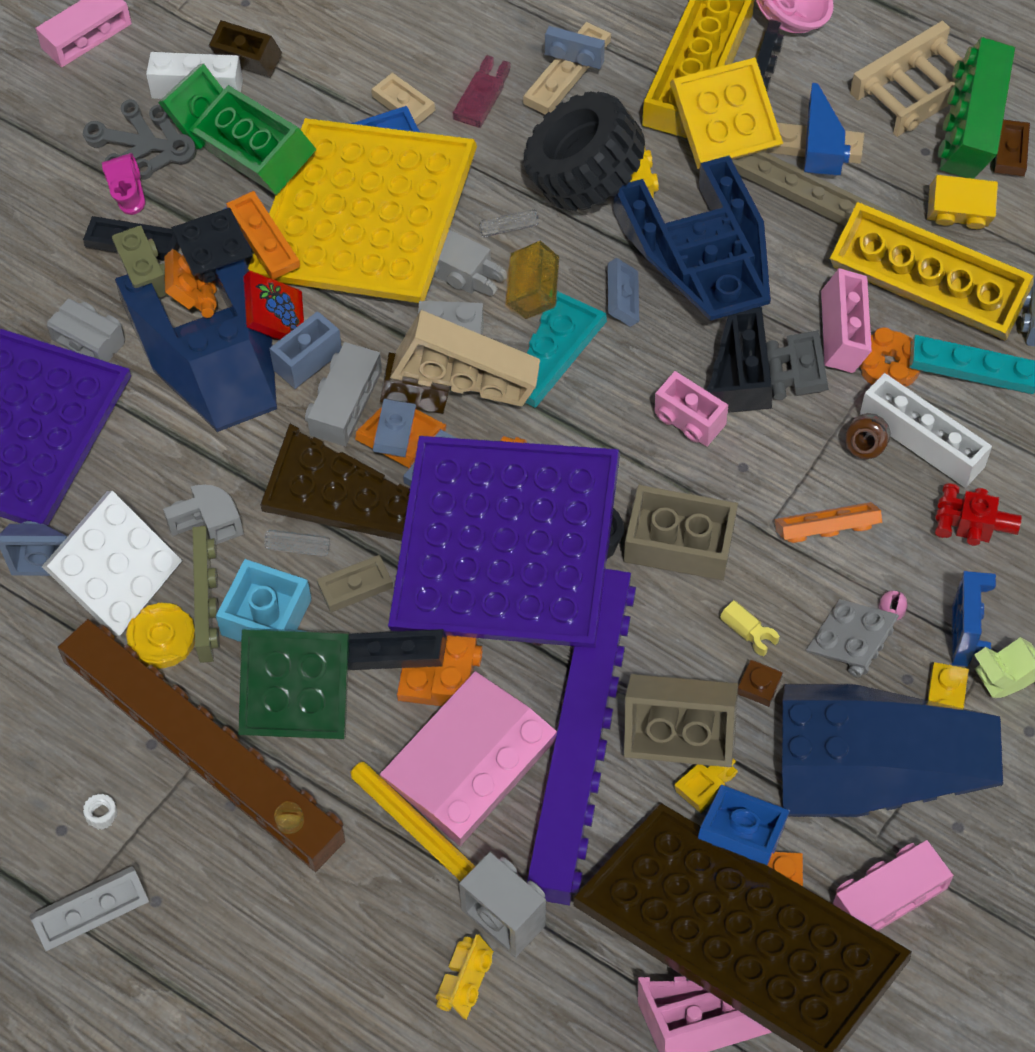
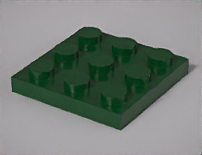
[238,628,349,739]

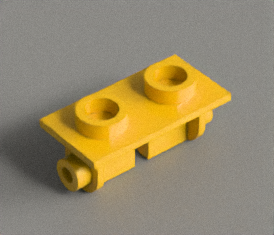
[436,934,494,1020]

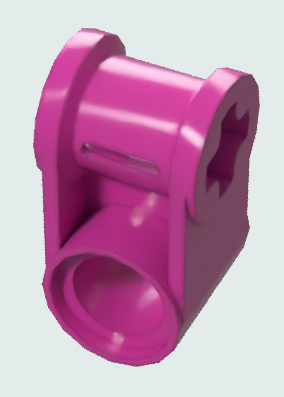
[102,153,145,215]

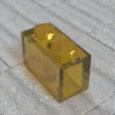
[506,240,559,319]

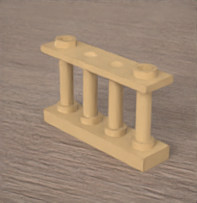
[850,20,962,137]

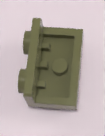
[112,225,168,298]

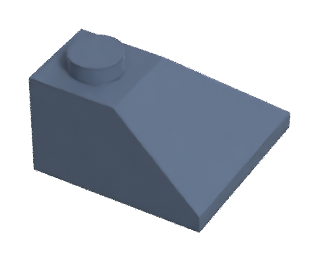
[0,521,67,576]

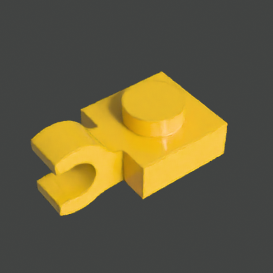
[674,759,738,813]

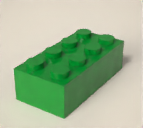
[938,37,1016,179]
[189,85,317,195]

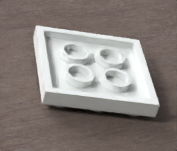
[42,491,182,636]

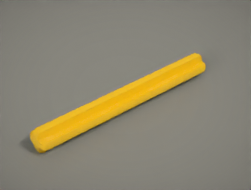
[350,762,475,882]

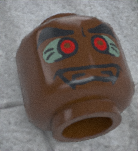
[845,413,891,459]

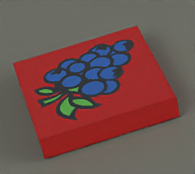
[243,270,304,340]

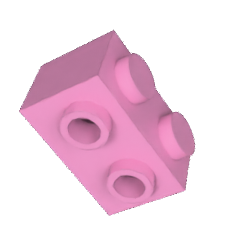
[655,371,728,447]

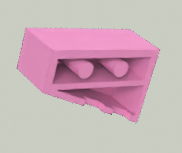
[638,977,772,1052]

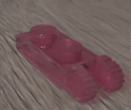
[453,55,511,128]

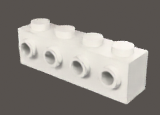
[860,373,992,488]

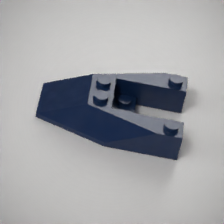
[613,155,771,321]
[115,259,277,432]

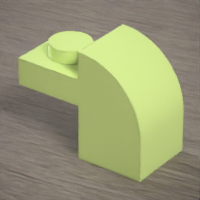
[974,637,1035,698]

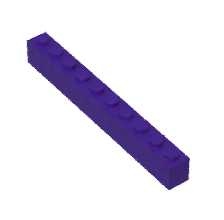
[527,569,636,906]

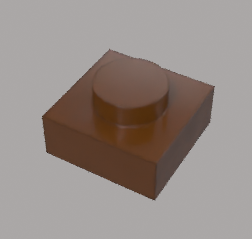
[738,660,783,707]

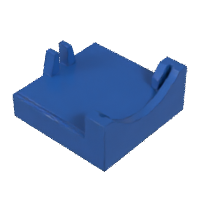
[952,571,996,666]

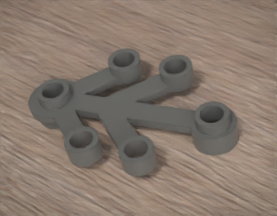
[83,99,196,180]

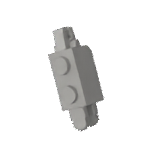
[433,230,507,296]

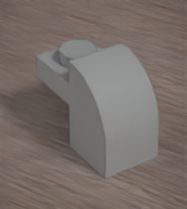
[163,484,244,545]

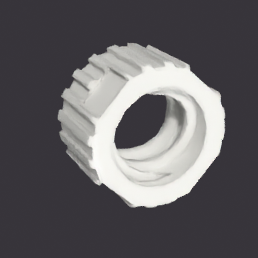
[83,794,117,830]

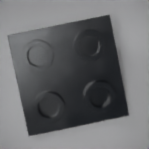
[171,208,253,283]

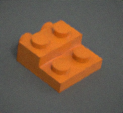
[397,635,483,706]

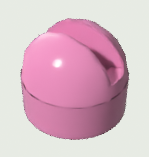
[879,590,907,620]

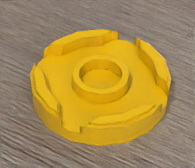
[126,603,195,669]

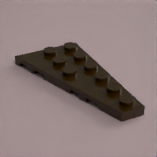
[260,423,410,541]

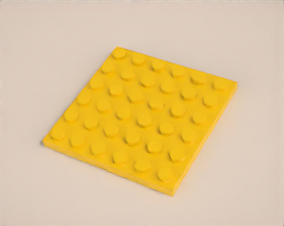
[248,118,477,303]

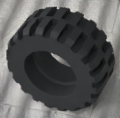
[524,91,645,211]

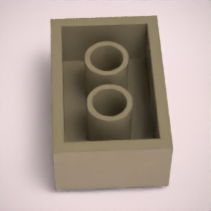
[624,485,738,581]
[624,674,738,767]

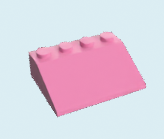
[380,671,557,847]

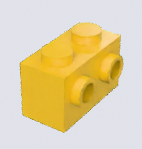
[927,175,998,229]

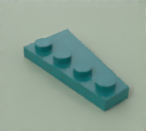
[525,290,607,408]

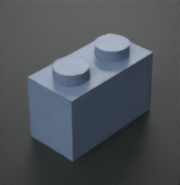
[270,311,342,389]

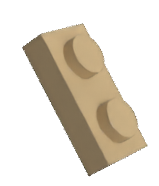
[371,73,435,125]

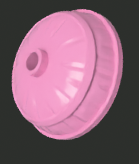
[756,0,833,33]

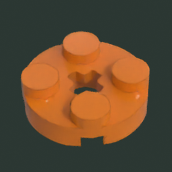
[860,327,921,387]

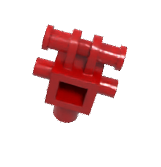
[935,483,1022,546]

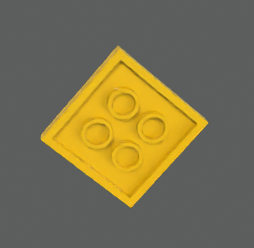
[670,57,783,169]

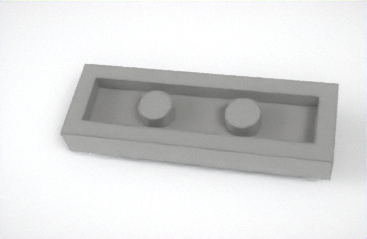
[29,866,149,951]

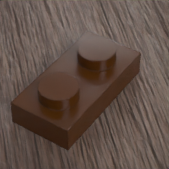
[994,119,1030,177]

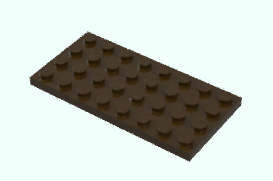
[574,803,912,1052]

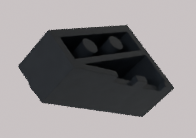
[707,307,772,413]

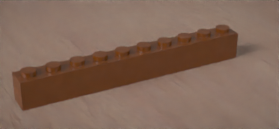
[58,619,345,873]

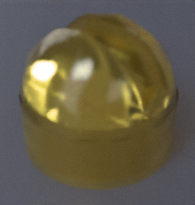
[274,801,304,834]

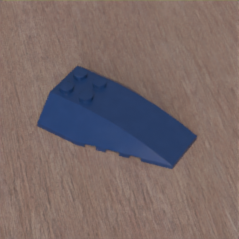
[782,684,1003,817]

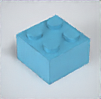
[216,559,311,642]

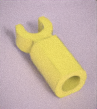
[720,600,780,657]

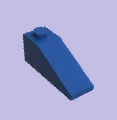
[804,83,851,175]

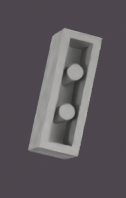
[305,342,382,446]

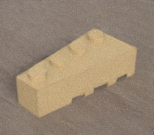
[390,310,540,406]

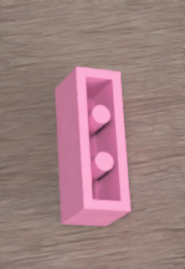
[36,0,132,68]
[821,268,872,373]
[833,840,954,931]

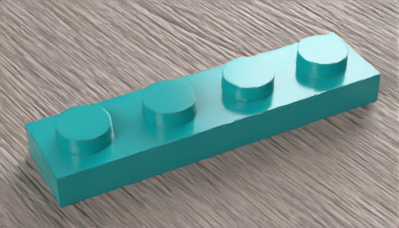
[909,335,1035,394]

